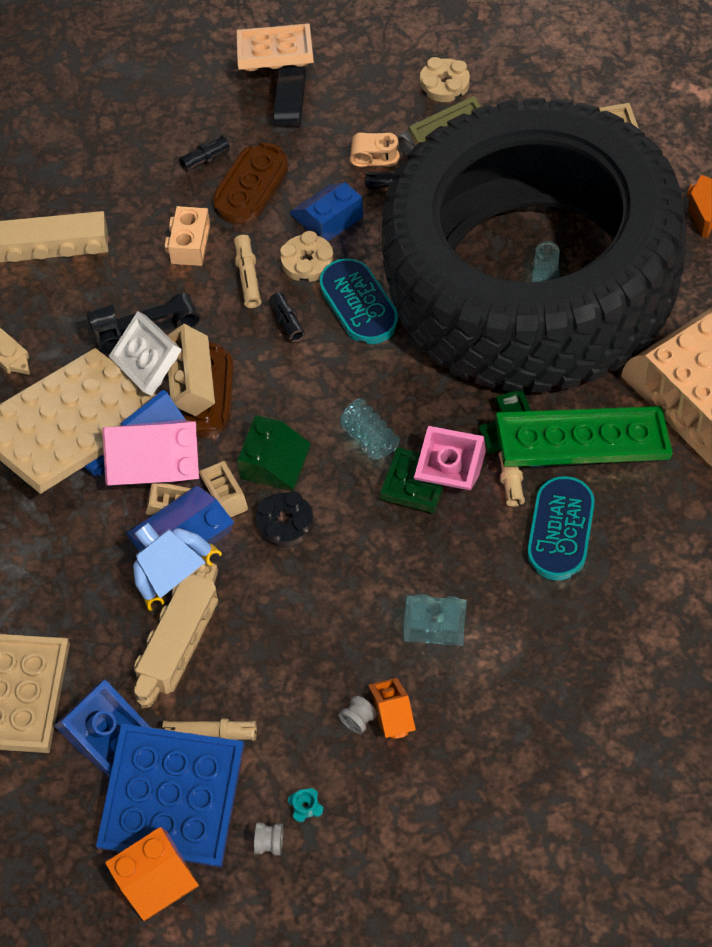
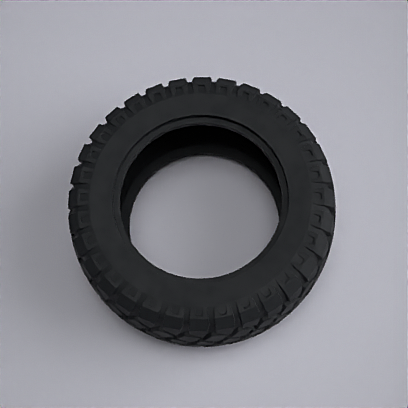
[382,98,686,392]

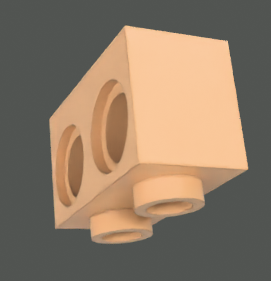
[165,206,210,266]

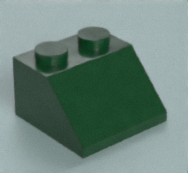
[237,415,311,491]

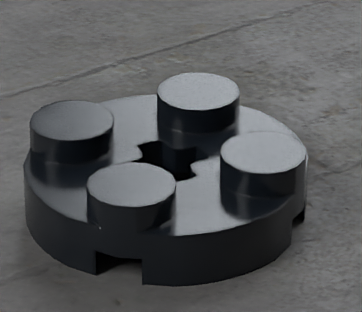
[256,491,314,548]

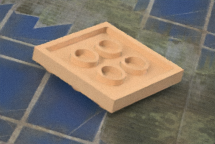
[237,23,314,71]

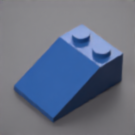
[54,679,151,778]

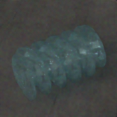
[340,398,400,460]

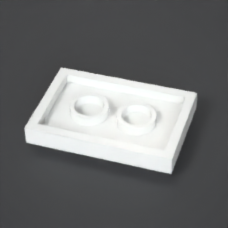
[109,311,182,396]

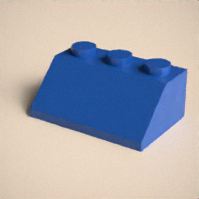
[126,486,234,551]

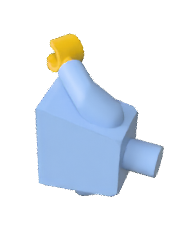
[133,523,222,611]

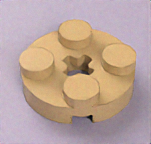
[420,57,470,102]
[280,231,333,282]

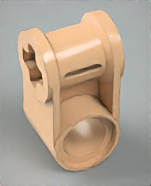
[350,133,400,167]

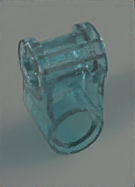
[532,241,560,282]

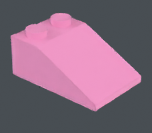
[102,420,199,485]

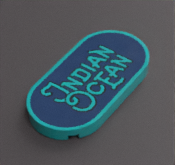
[320,258,398,344]
[528,476,594,581]

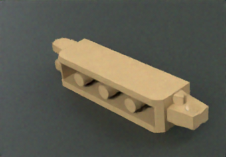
[134,562,218,709]

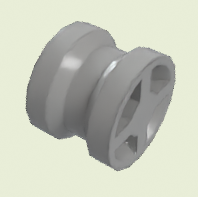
[338,695,377,734]
[254,822,283,855]

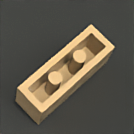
[167,324,215,416]

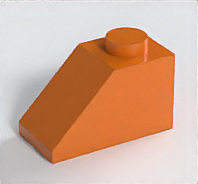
[687,175,712,239]
[368,678,416,739]

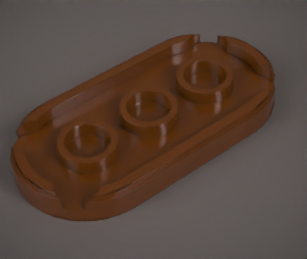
[213,142,288,224]
[178,342,234,438]

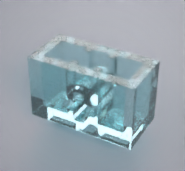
[403,594,467,646]

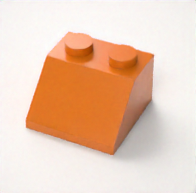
[105,827,199,921]

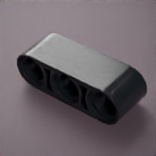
[274,66,306,126]

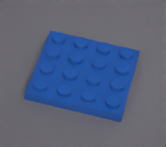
[96,723,245,868]

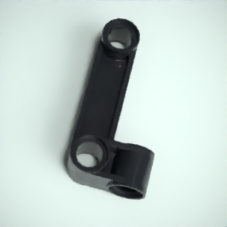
[86,293,200,354]

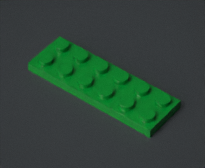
[495,406,673,467]

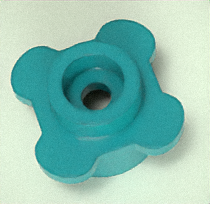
[288,788,323,822]

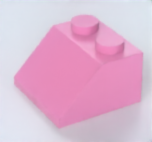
[414,426,486,490]

